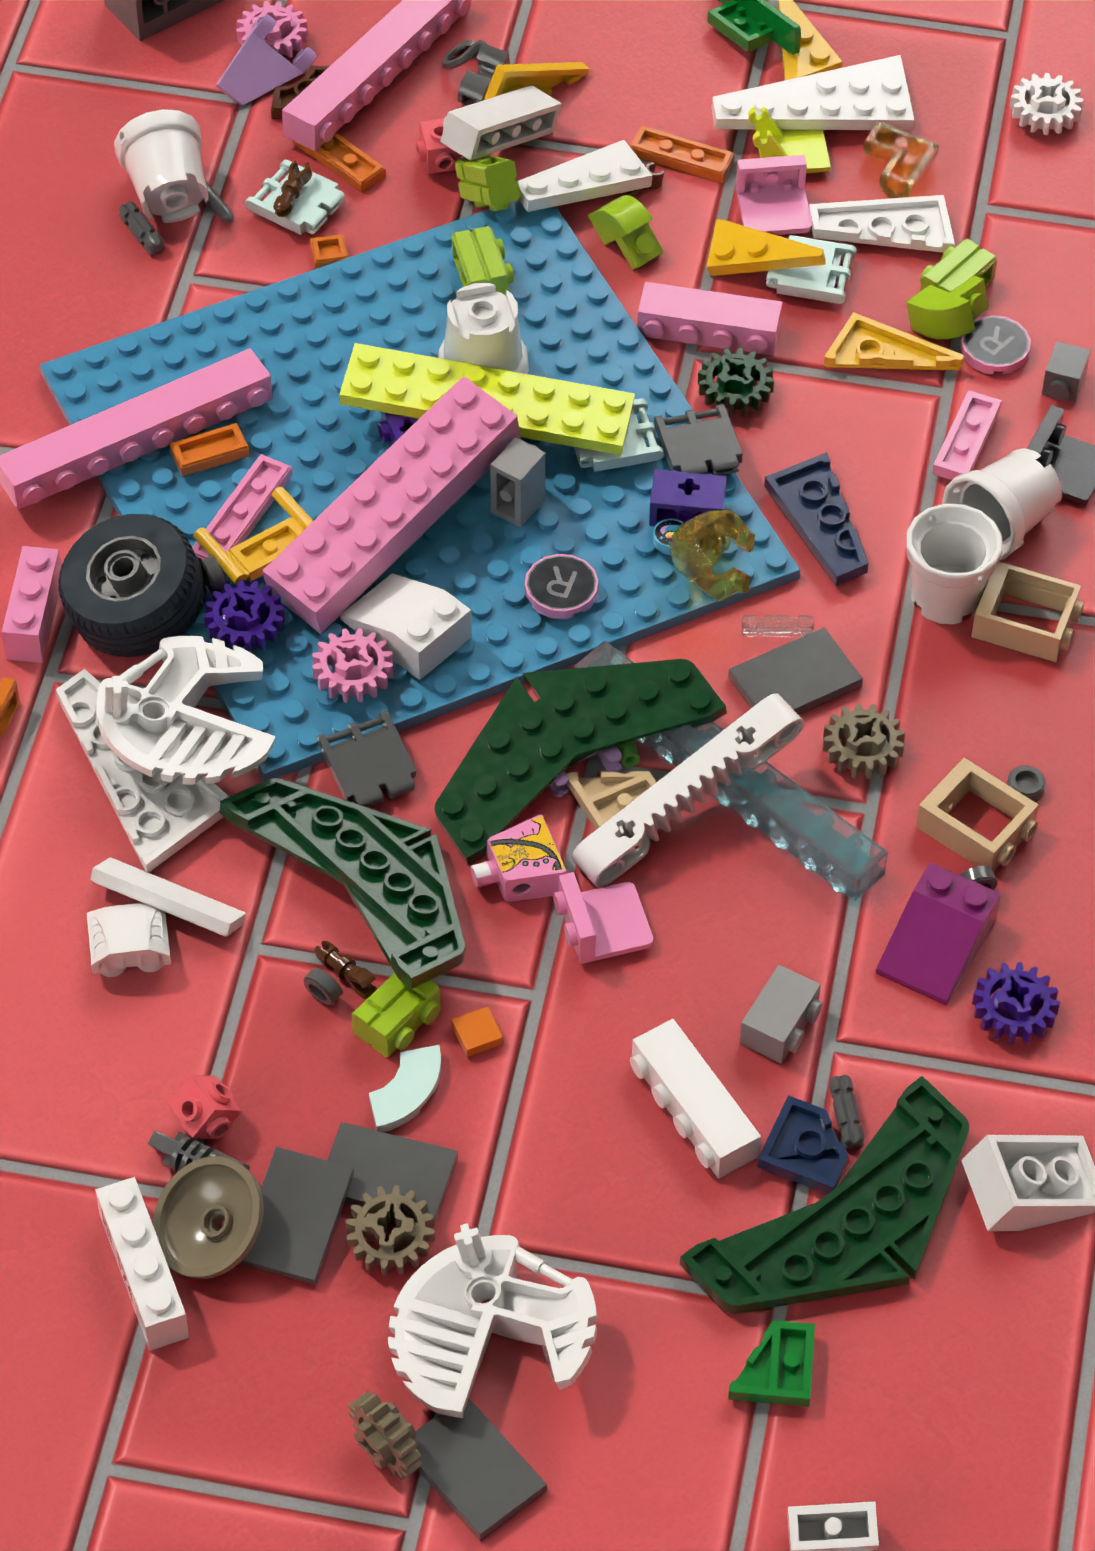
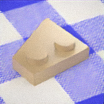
[566,771,657,830]

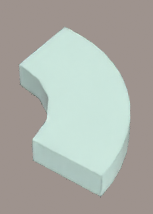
[369,1045,441,1132]

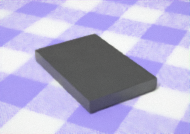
[728,627,863,715]
[327,1122,458,1226]
[239,1147,355,1285]
[413,1398,547,1541]

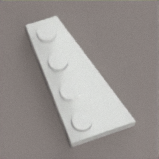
[518,140,652,212]
[809,195,955,253]

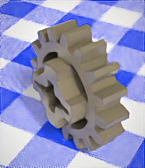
[822,703,905,779]
[346,1185,436,1276]
[348,1391,423,1480]

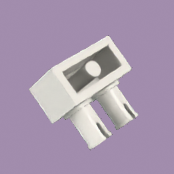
[787,1502,879,1551]

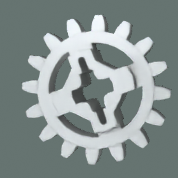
[1010,73,1084,135]

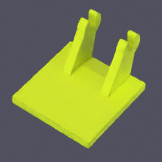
[748,106,831,173]

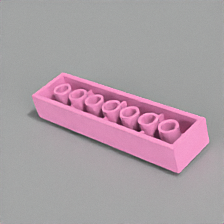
[262,376,520,634]

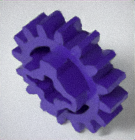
[204,580,285,653]
[972,962,1060,1044]

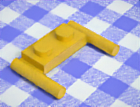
[193,487,313,586]

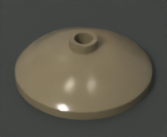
[153,1156,264,1279]

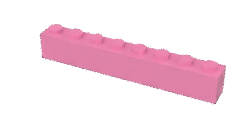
[282,0,471,151]
[0,348,273,510]

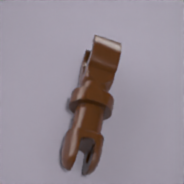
[273,161,312,217]
[314,941,377,998]

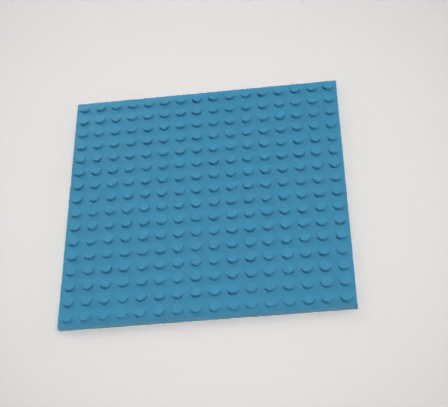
[40,200,800,781]

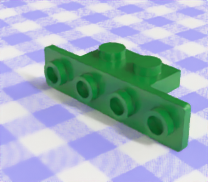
[707,0,801,55]

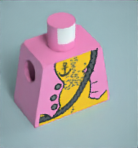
[470,815,567,902]

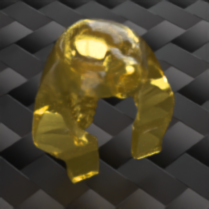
[670,510,755,601]

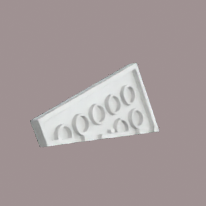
[711,55,914,130]
[56,669,229,873]

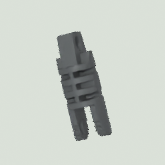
[148,1130,250,1171]

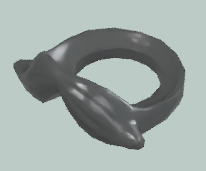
[442,40,488,70]

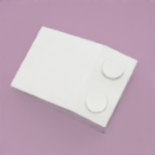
[340,573,472,680]
[961,1135,1095,1231]

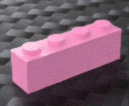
[637,282,782,356]

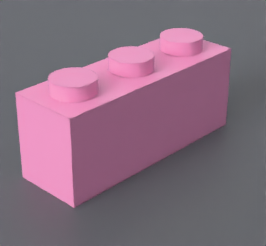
[2,546,62,663]

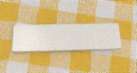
[90,857,246,937]

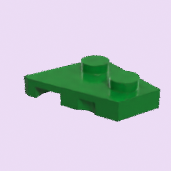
[728,1320,815,1407]

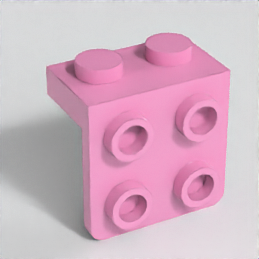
[736,155,812,235]
[553,872,653,964]

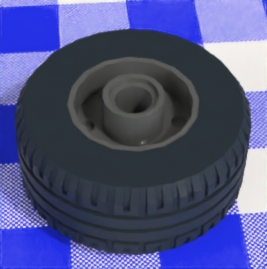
[58,514,206,657]

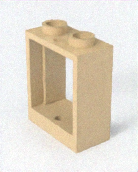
[971,561,1084,662]
[916,758,1039,872]

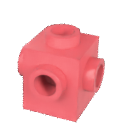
[416,118,461,174]
[168,1075,241,1139]

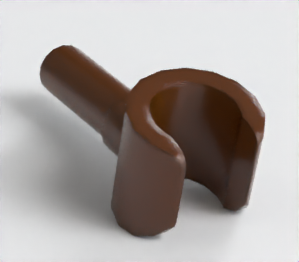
[624,162,665,197]

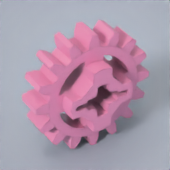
[236,1,308,58]
[312,628,393,703]

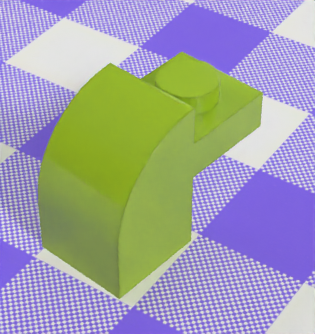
[588,195,664,270]
[906,275,989,339]

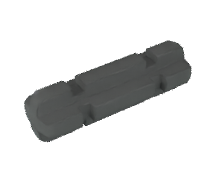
[119,201,165,255]
[829,1075,865,1150]

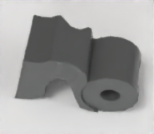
[457,43,510,106]

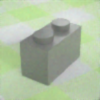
[490,437,546,528]
[740,964,823,1064]

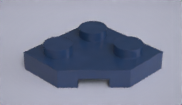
[757,1095,849,1194]

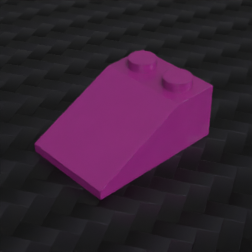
[875,862,1001,1005]

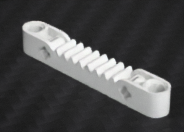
[572,693,804,888]

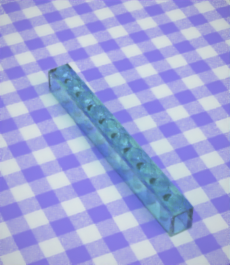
[574,641,888,901]

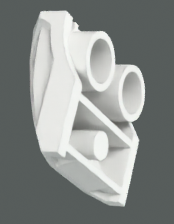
[87,903,171,977]

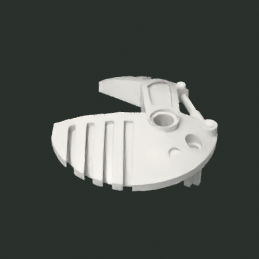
[96,636,275,784]
[388,1224,598,1418]

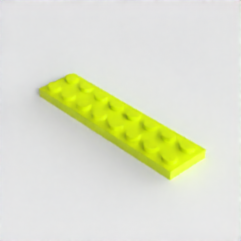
[339,343,635,455]

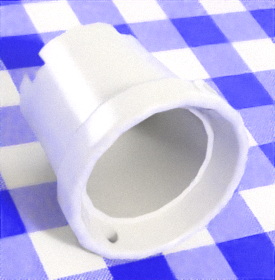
[114,109,208,223]
[438,283,529,374]
[942,448,1062,560]
[906,504,1003,624]

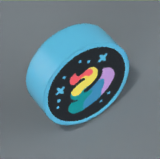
[653,519,690,555]

